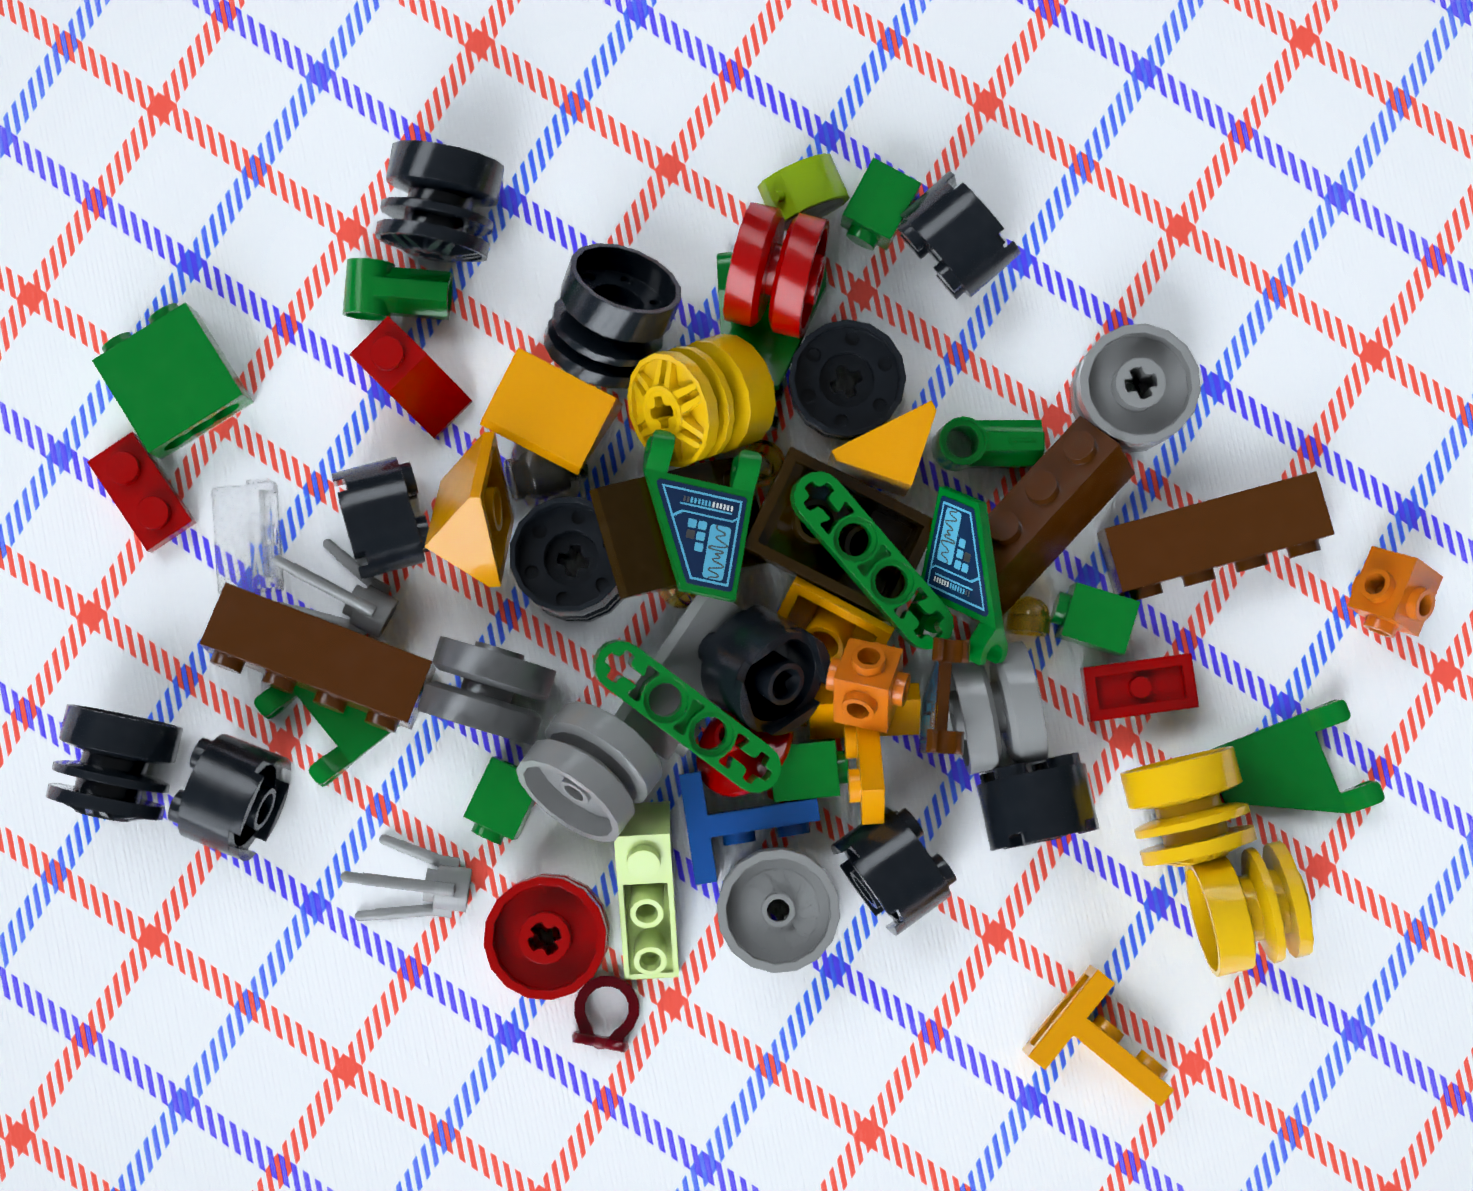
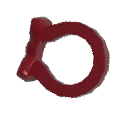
[571,975,639,1053]

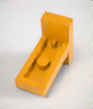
[809,683,921,825]
[1022,965,1174,1107]

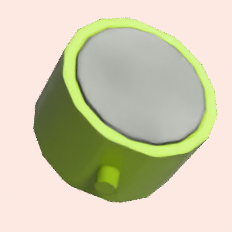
[757,153,850,231]

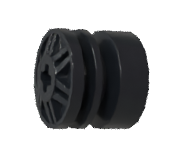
[375,140,504,263]
[544,243,681,389]
[788,319,906,441]
[510,497,624,623]
[45,704,183,822]

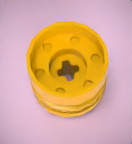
[627,334,776,468]
[1119,746,1257,867]
[1185,840,1314,977]

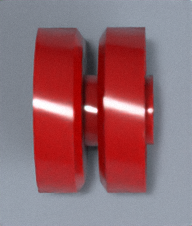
[723,202,830,338]
[483,873,610,1000]

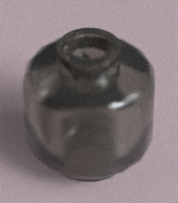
[503,444,588,509]

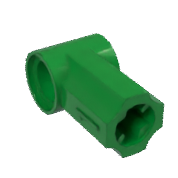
[342,258,453,321]
[931,416,1045,472]

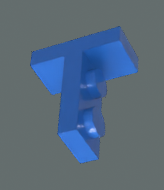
[679,771,821,885]

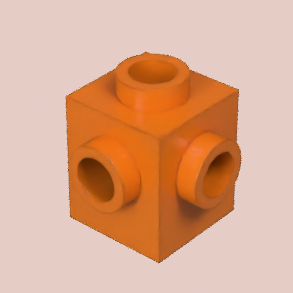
[1347,546,1443,638]
[826,637,911,734]

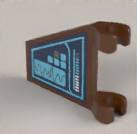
[919,637,971,755]

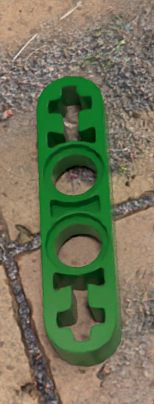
[790,471,954,650]
[592,639,781,793]

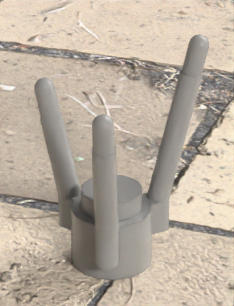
[272,539,399,638]
[340,834,472,921]

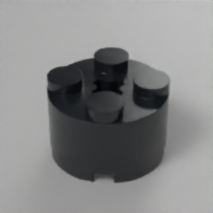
[897,171,1021,300]
[331,456,430,580]
[698,604,831,736]
[168,734,291,861]
[977,752,1100,851]
[830,806,957,936]

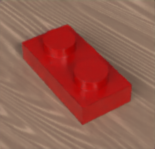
[87,431,197,553]
[1080,653,1199,722]

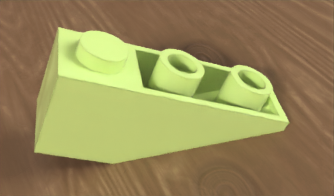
[614,801,679,980]

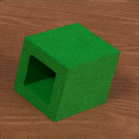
[840,157,921,251]
[1050,582,1140,656]
[772,740,848,802]
[463,756,535,845]

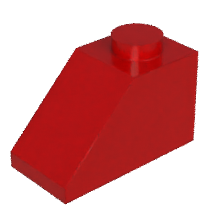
[349,316,473,439]

